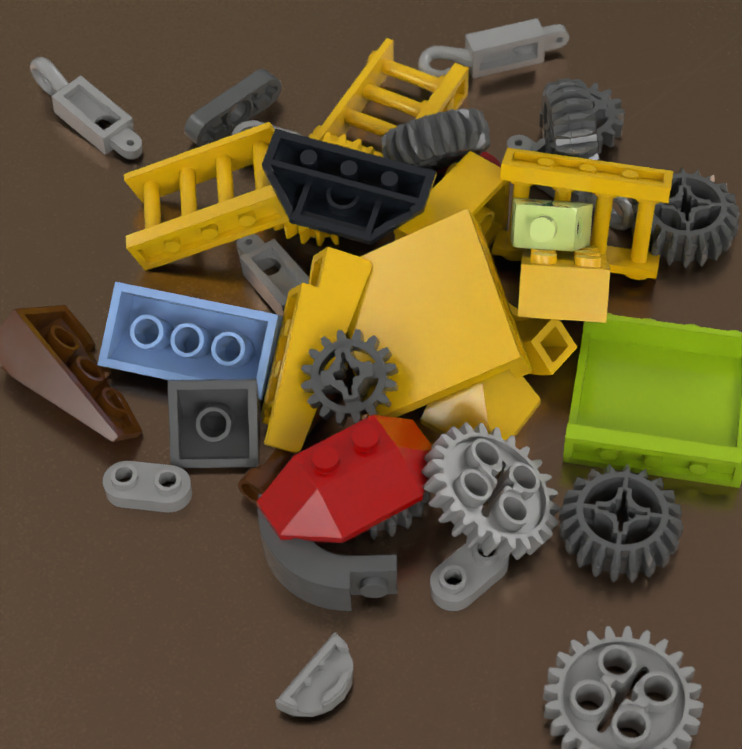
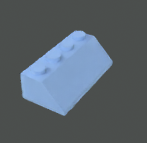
[97,282,283,400]

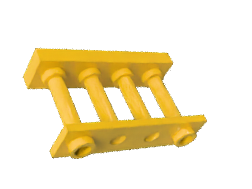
[313,38,469,157]
[124,122,289,271]
[492,147,674,280]

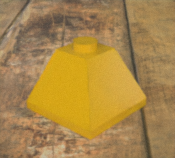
[421,370,541,440]

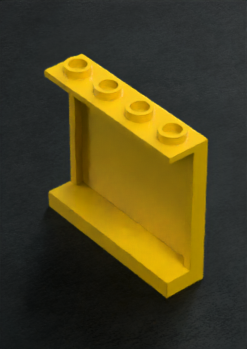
[346,208,533,417]

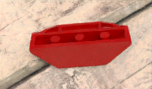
[257,414,432,543]

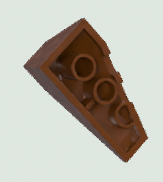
[0,305,143,442]

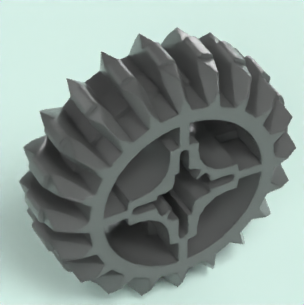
[542,78,599,160]
[381,108,491,171]
[630,167,740,269]
[559,463,683,583]

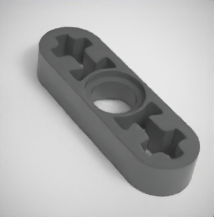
[184,69,282,147]

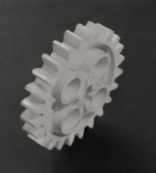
[422,423,560,560]
[543,626,703,749]

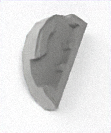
[275,632,353,717]

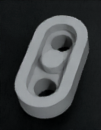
[103,461,193,512]
[430,542,509,611]

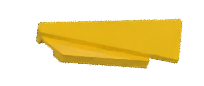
[261,247,372,453]

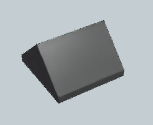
[168,379,261,468]

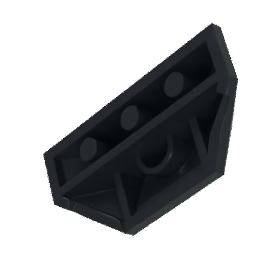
[262,129,436,245]

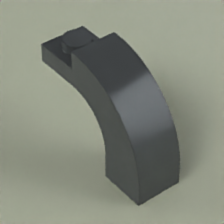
[258,494,397,611]

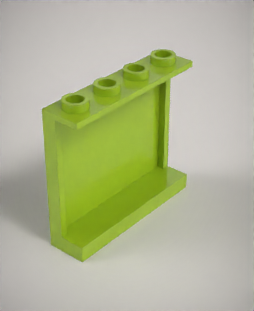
[563,313,742,488]

